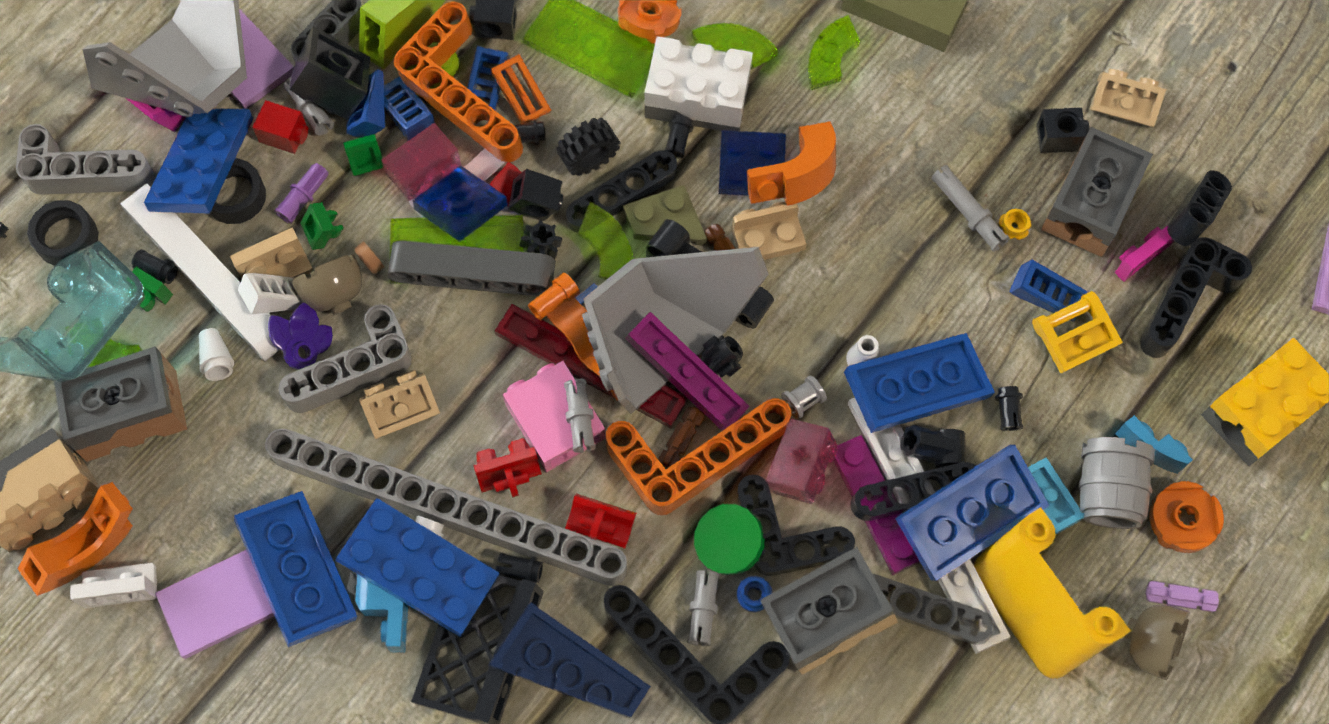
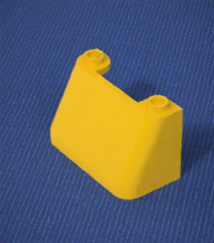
[973,507,1131,679]

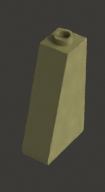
[841,0,969,52]

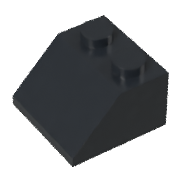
[289,26,370,120]

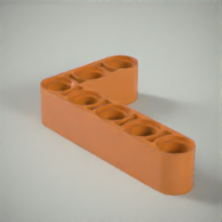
[394,1,523,163]
[606,398,791,515]

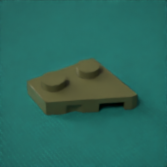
[623,185,707,246]

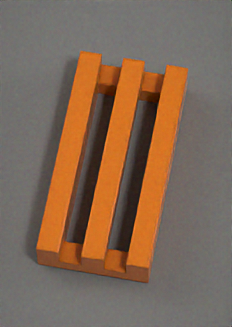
[491,54,551,124]

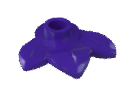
[268,303,333,370]

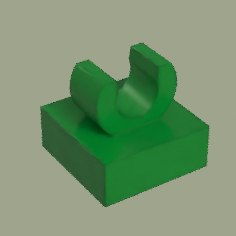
[343,134,385,176]
[300,202,344,250]
[126,267,173,312]

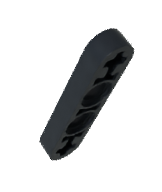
[566,150,677,233]
[850,462,976,521]

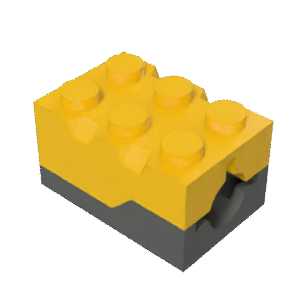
[1201,338,1329,466]

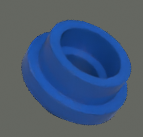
[737,576,773,612]

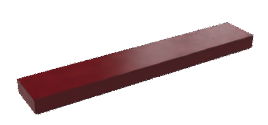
[494,304,688,428]

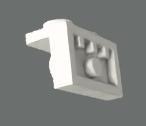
[70,563,157,608]

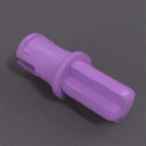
[274,163,328,224]

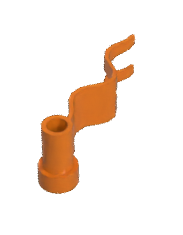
[528,272,619,401]

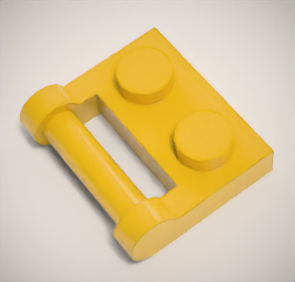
[1032,291,1123,374]

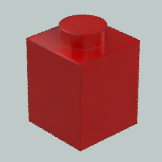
[252,100,308,154]

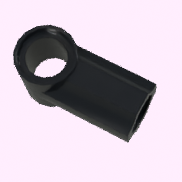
[900,425,966,469]

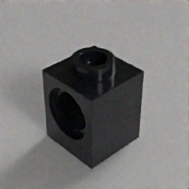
[469,0,517,40]
[1036,108,1089,153]
[508,169,563,221]

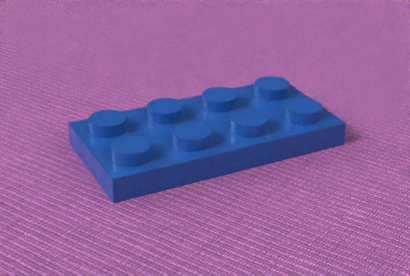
[144,109,254,214]
[844,333,995,433]
[895,445,1050,581]
[234,491,357,647]
[336,498,500,637]

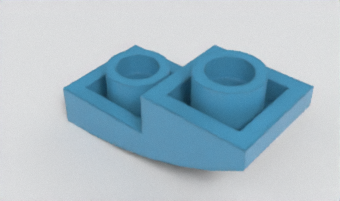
[1115,415,1193,474]

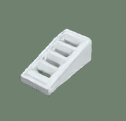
[238,273,302,315]

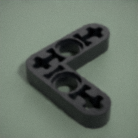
[737,475,855,576]

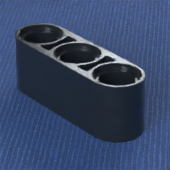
[1167,170,1232,246]

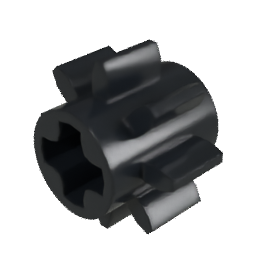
[519,220,562,259]
[701,335,743,378]

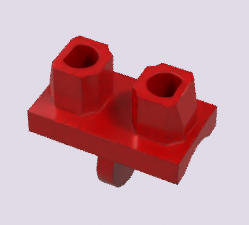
[473,438,542,498]
[565,493,637,548]

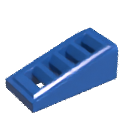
[463,46,510,111]
[346,69,385,138]
[384,76,435,142]
[1009,259,1088,321]

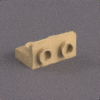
[1090,69,1166,128]
[732,202,806,260]
[230,227,313,278]
[360,370,440,439]

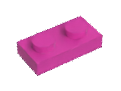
[1115,226,1174,282]

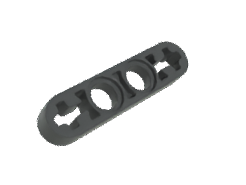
[873,574,993,645]

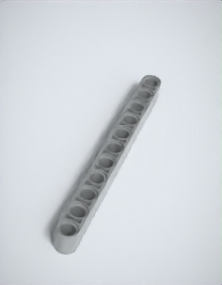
[265,428,627,586]

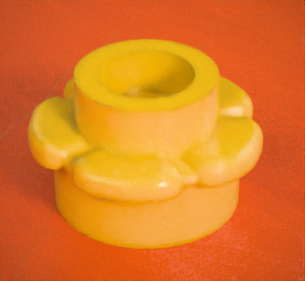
[998,208,1031,240]

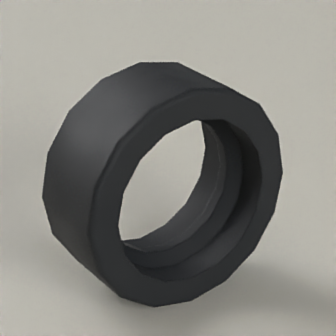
[210,158,266,224]
[27,200,99,267]

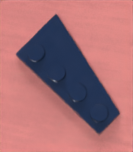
[487,603,651,718]

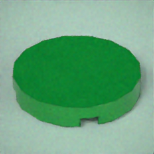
[694,504,765,575]

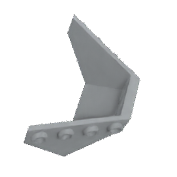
[82,0,247,117]
[582,247,769,414]

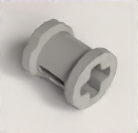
[781,375,827,419]

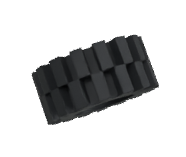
[556,118,620,176]

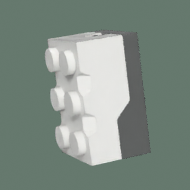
[645,36,753,134]

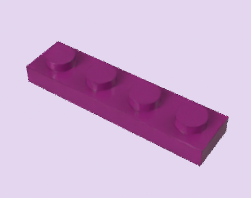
[625,312,750,431]
[829,435,920,576]

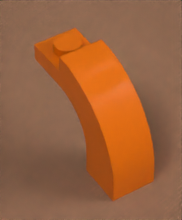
[747,121,836,206]
[18,482,133,596]

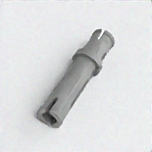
[931,165,1010,252]

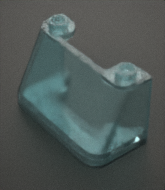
[0,241,143,382]

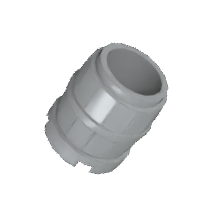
[1079,437,1155,529]

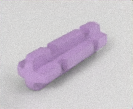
[1146,581,1219,612]

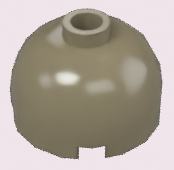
[291,254,362,315]
[1124,604,1190,680]

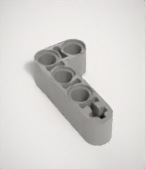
[16,124,155,195]
[278,304,412,413]

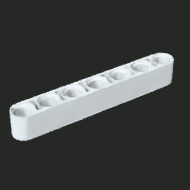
[120,183,280,362]

